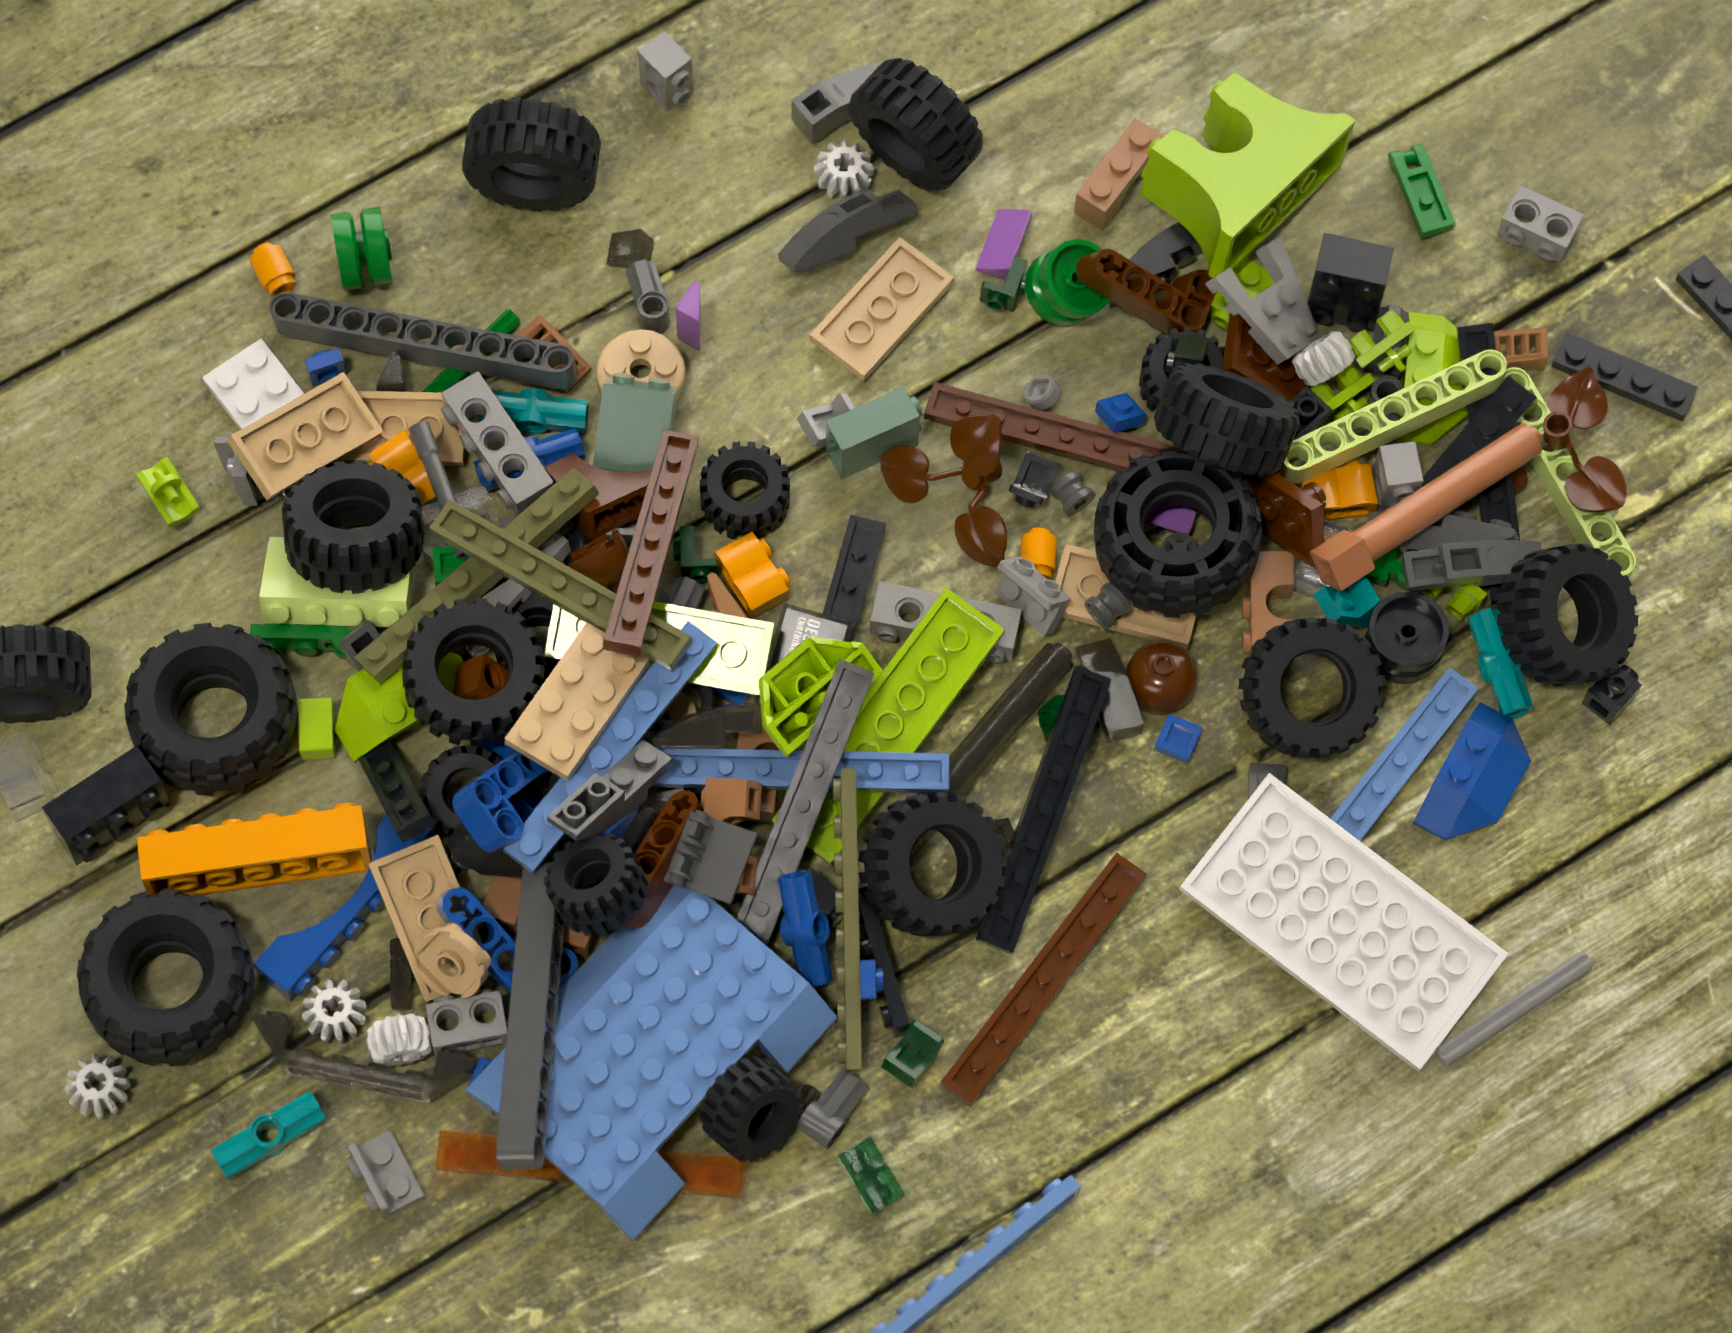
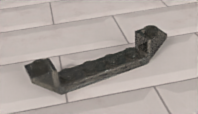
[253,1011,477,1104]

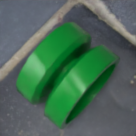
[331,207,393,291]
[1025,239,1110,326]

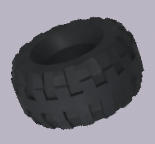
[1094,447,1262,618]
[124,622,298,796]
[77,889,255,1067]

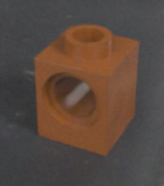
[453,653,509,700]

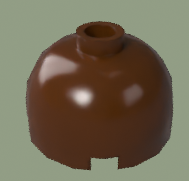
[561,530,629,593]
[1124,641,1198,716]

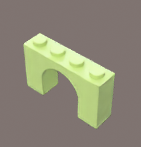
[259,537,416,627]

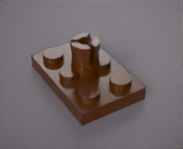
[1222,313,1310,402]
[1242,472,1326,569]

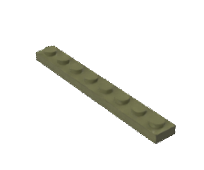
[354,468,599,684]
[429,500,693,671]
[833,769,862,1072]

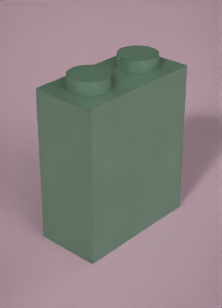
[593,373,679,472]
[825,387,923,480]

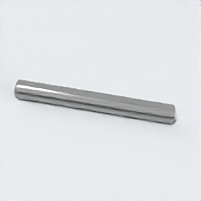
[1435,952,1593,1066]

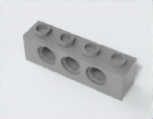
[441,371,554,515]
[870,581,1022,663]

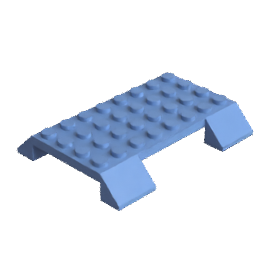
[465,885,837,1241]

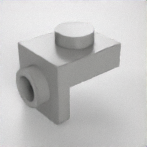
[797,392,856,448]

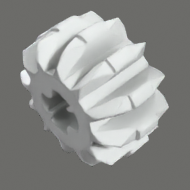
[814,139,874,199]
[1292,331,1355,386]
[302,979,367,1044]
[366,1013,432,1067]
[64,1053,131,1120]

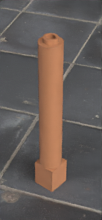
[1310,423,1543,591]

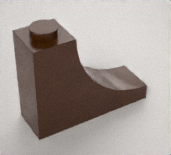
[544,453,652,540]

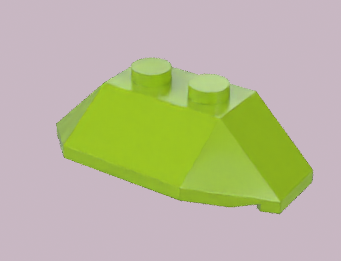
[1396,312,1467,447]
[758,637,883,757]
[334,652,464,762]

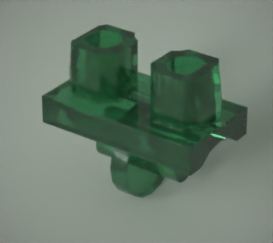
[838,1136,905,1215]

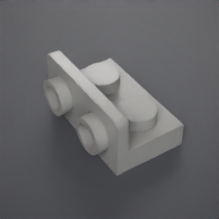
[214,433,259,506]
[993,556,1071,636]
[345,1130,425,1220]

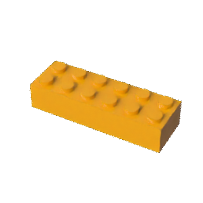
[137,803,372,896]

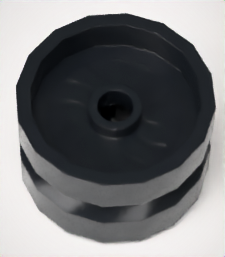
[1365,592,1449,684]

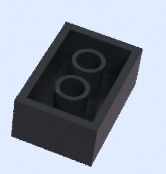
[1307,233,1394,332]
[42,746,170,865]

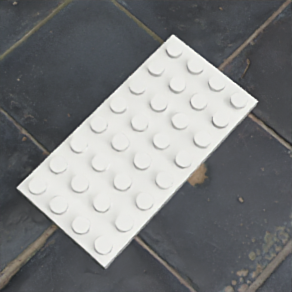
[1179,773,1509,1072]

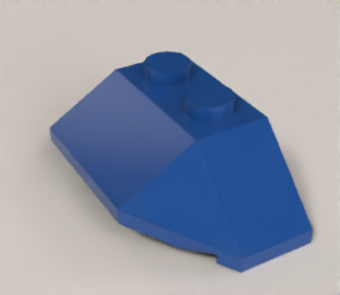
[1413,702,1531,841]

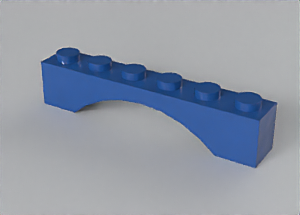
[253,815,437,1002]

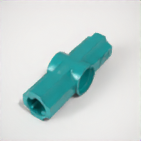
[478,388,589,434]
[1468,608,1534,719]
[210,1091,327,1180]

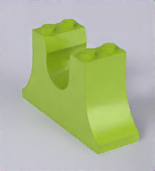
[1140,72,1356,278]

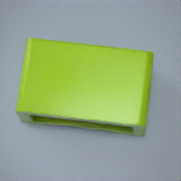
[299,697,335,760]

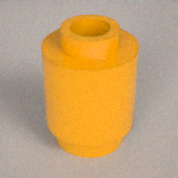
[249,243,296,297]
[1020,528,1057,580]

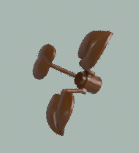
[1512,367,1627,512]
[880,413,1007,567]

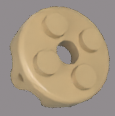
[596,329,686,401]

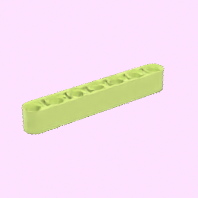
[1280,350,1507,484]
[1504,367,1636,578]

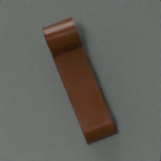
[1076,248,1215,335]
[590,790,704,928]

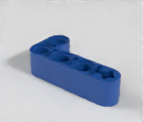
[452,750,547,853]
[436,888,578,997]

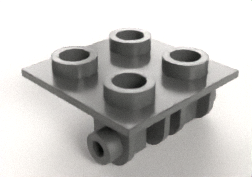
[664,810,758,904]

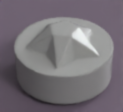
[1024,374,1061,410]

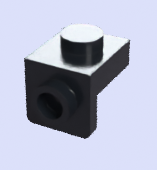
[1009,450,1062,508]

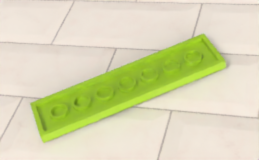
[771,588,1005,866]

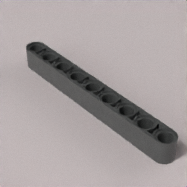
[269,293,578,389]
[496,861,565,1171]

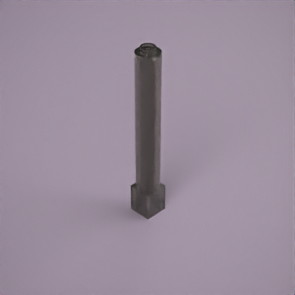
[909,643,1074,864]

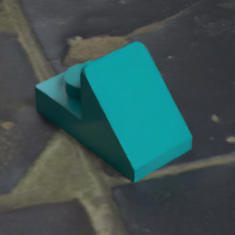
[1313,575,1380,628]

